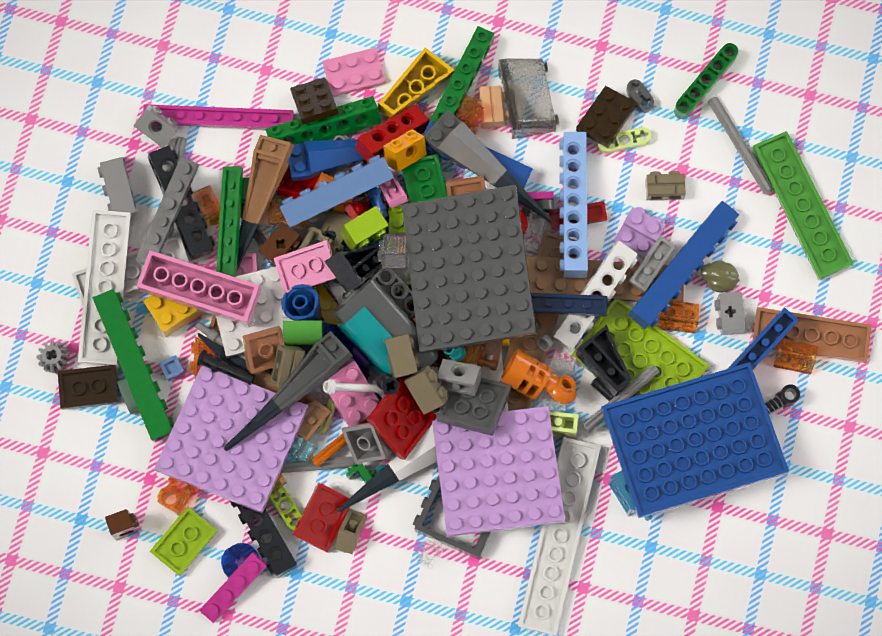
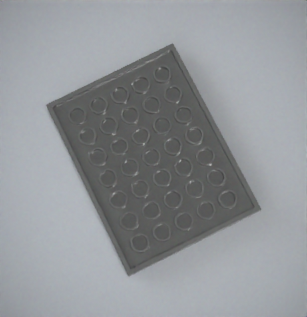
[402,185,537,354]

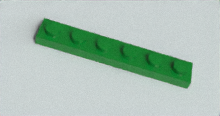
[216,166,243,278]

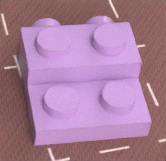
[613,206,666,259]

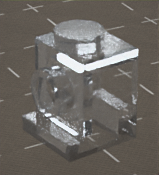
[415,538,444,571]

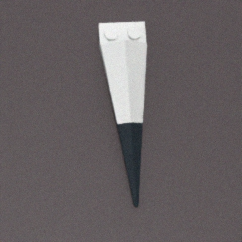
[337,418,437,512]

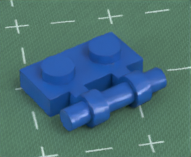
[366,187,389,222]

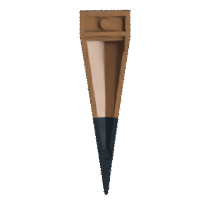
[237,135,294,270]
[197,333,331,443]

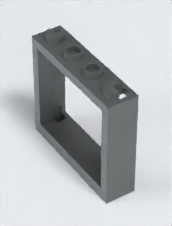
[412,469,491,560]

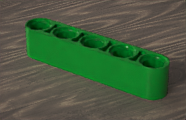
[674,43,738,120]

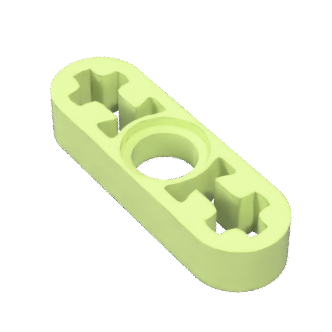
[598,127,652,154]

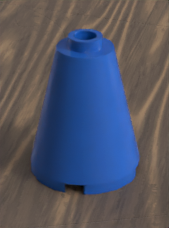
[281,284,322,321]

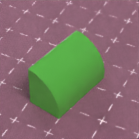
[283,321,324,345]

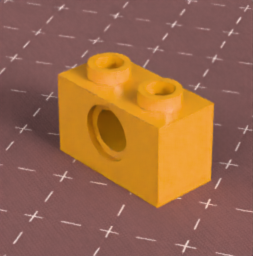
[383,129,427,172]

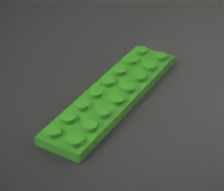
[752,131,854,280]

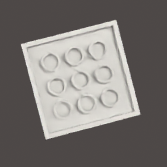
[216,266,293,358]

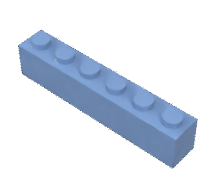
[280,155,394,227]

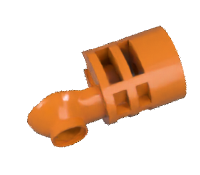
[500,349,577,404]

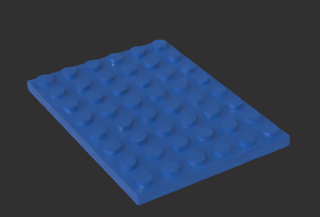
[601,362,790,519]

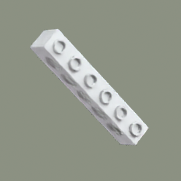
[552,241,638,350]

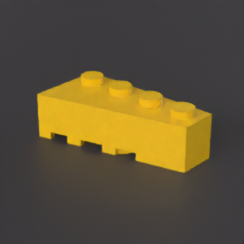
[378,47,454,118]

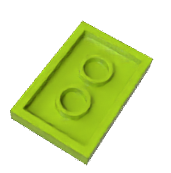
[149,506,218,577]

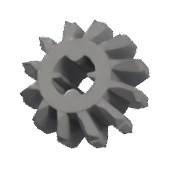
[36,340,70,373]

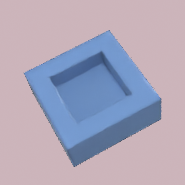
[159,355,185,381]

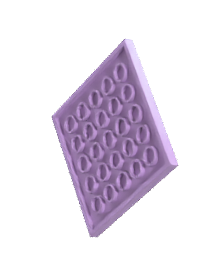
[154,365,309,513]
[432,406,565,537]

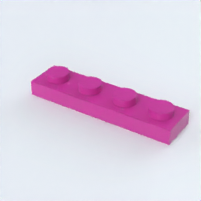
[199,552,267,623]

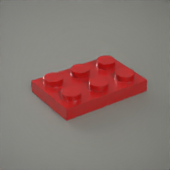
[292,482,350,553]

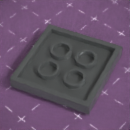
[436,378,512,436]

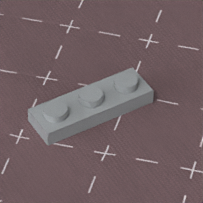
[628,235,676,293]

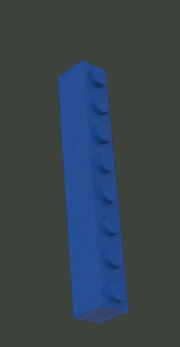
[627,200,740,330]

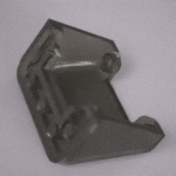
[498,58,559,139]

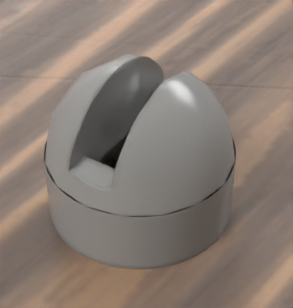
[537,334,554,351]

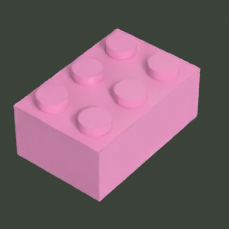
[321,358,380,426]

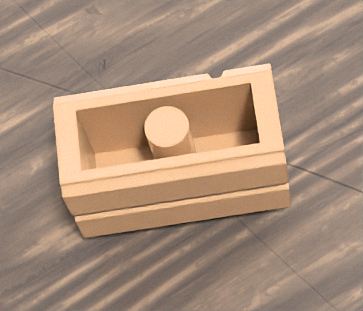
[479,85,508,128]

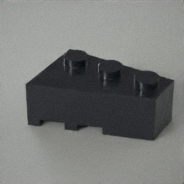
[324,244,391,293]
[575,325,631,397]

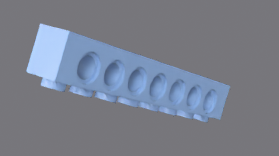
[559,132,588,278]

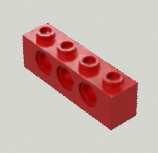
[355,104,430,163]

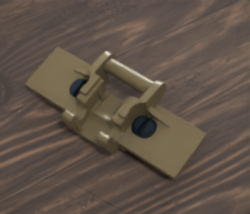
[298,210,352,289]

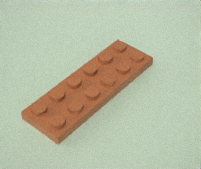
[752,307,872,363]

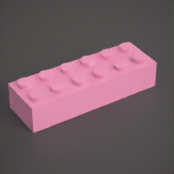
[136,250,262,326]

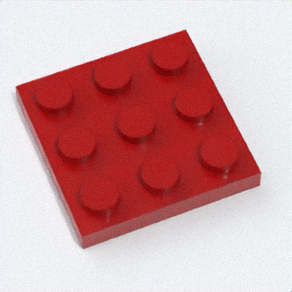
[367,376,437,460]

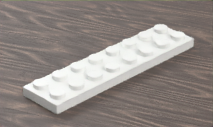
[78,209,131,366]

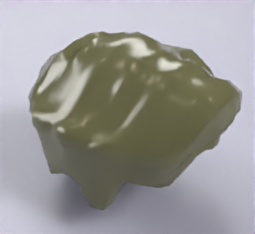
[701,261,740,293]

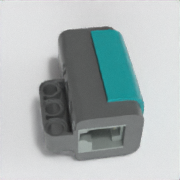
[330,268,439,380]

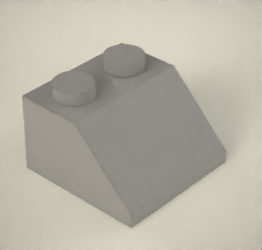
[341,423,394,464]

